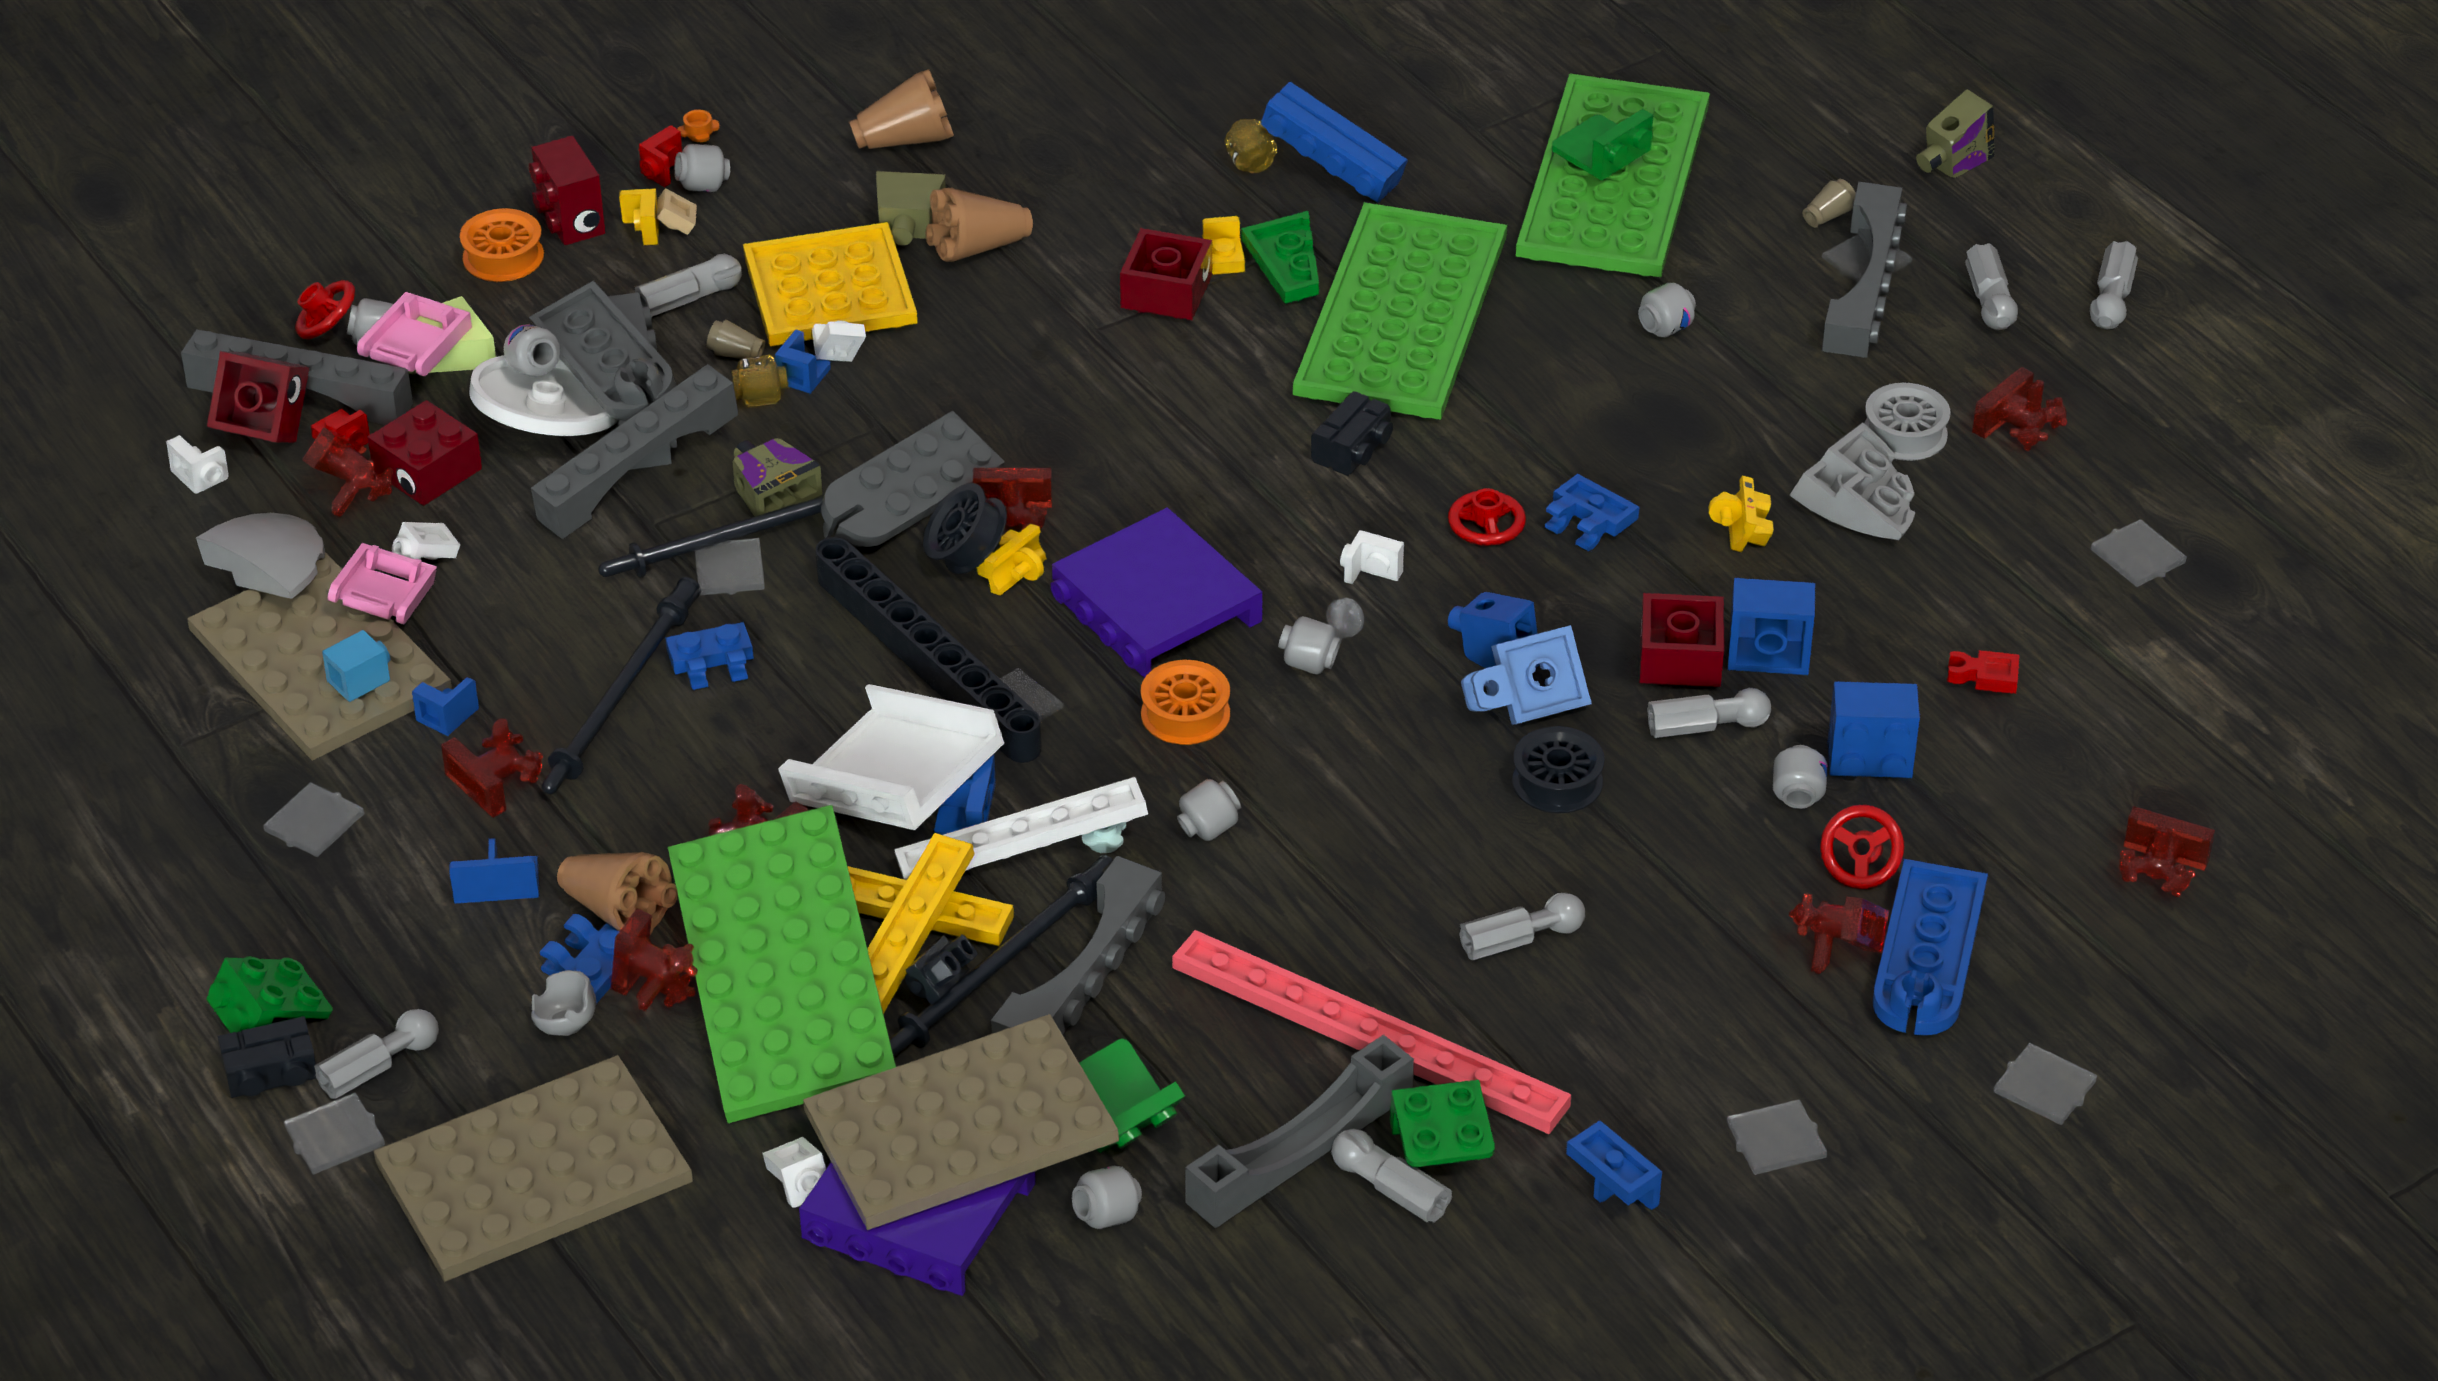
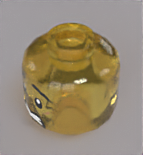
[1224,119,1277,173]
[731,355,788,407]

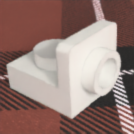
[812,321,866,362]
[166,435,228,494]
[392,522,460,560]
[1340,530,1404,584]
[762,1137,826,1208]

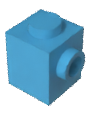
[322,630,391,702]

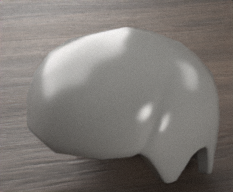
[531,970,596,1036]

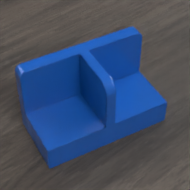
[934,754,996,835]
[449,838,539,904]
[1566,1120,1662,1210]

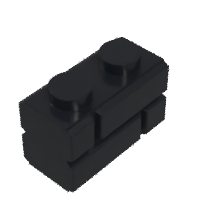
[1311,391,1393,476]
[217,1016,316,1098]

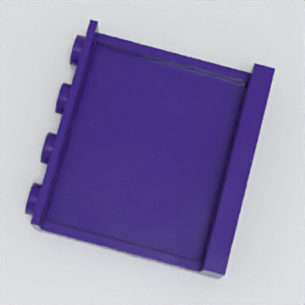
[1051,507,1262,678]
[799,1162,1035,1296]

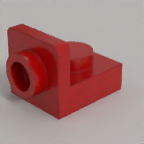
[639,125,682,187]
[310,409,370,459]

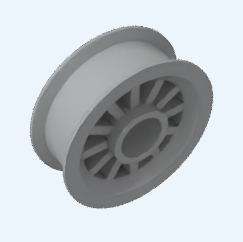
[1864,383,1950,461]

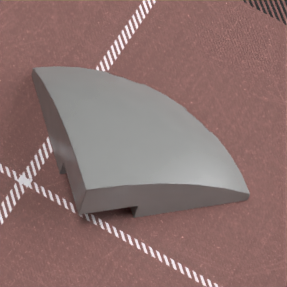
[1790,423,1915,540]
[196,513,325,599]

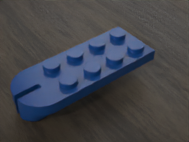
[1873,859,1988,1035]

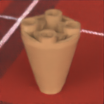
[849,69,954,149]
[926,188,1033,262]
[557,852,678,939]

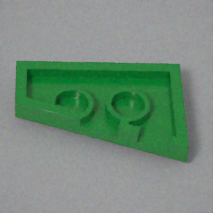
[1241,211,1319,303]

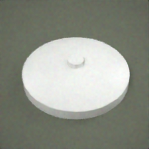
[469,355,618,436]

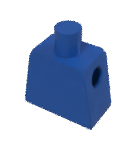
[1448,592,1540,668]

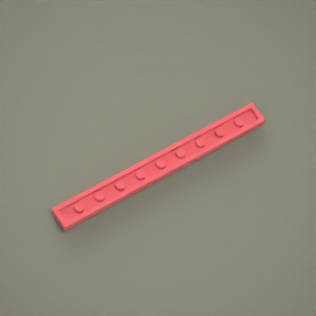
[1172,930,1571,1134]

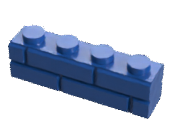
[1261,82,1408,203]

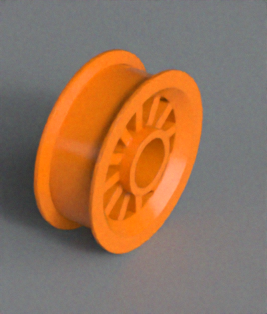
[460,208,544,282]
[1140,660,1230,745]

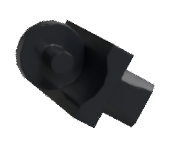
[905,934,978,1004]

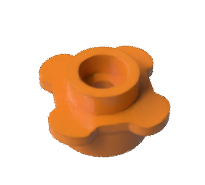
[677,110,720,142]

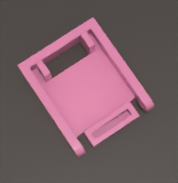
[357,292,472,376]
[327,543,437,625]

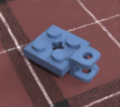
[1461,625,1592,725]

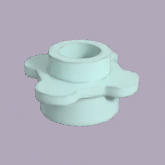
[1082,822,1126,853]

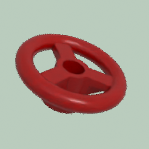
[295,280,355,339]
[1448,488,1526,546]
[1820,805,1904,889]

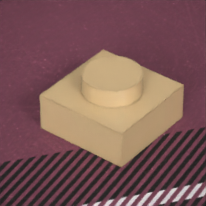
[656,188,697,235]

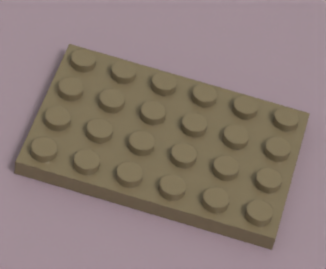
[187,553,452,761]
[803,1014,1119,1230]
[374,1055,693,1282]

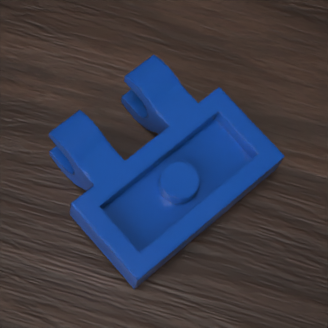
[1545,474,1640,551]
[665,622,754,690]
[540,914,643,1004]

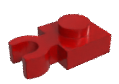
[1947,650,2020,694]

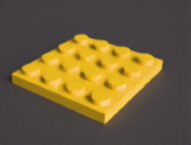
[743,222,917,346]

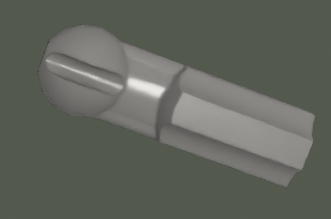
[2089,241,2138,329]
[1965,243,2018,330]
[635,254,742,317]
[1647,688,1771,738]
[1459,893,1585,960]
[314,1009,439,1099]
[1331,1129,1452,1223]

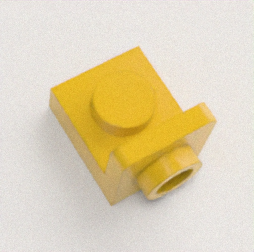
[619,189,659,245]
[1202,216,1245,275]

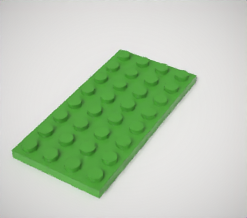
[1516,74,1710,277]
[1293,202,1507,420]
[668,805,896,1123]

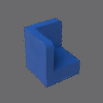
[775,330,831,394]
[412,677,479,736]

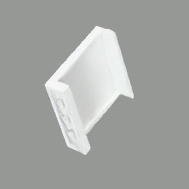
[778,684,1004,830]

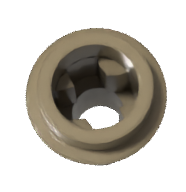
[1802,179,1856,228]
[706,320,765,362]

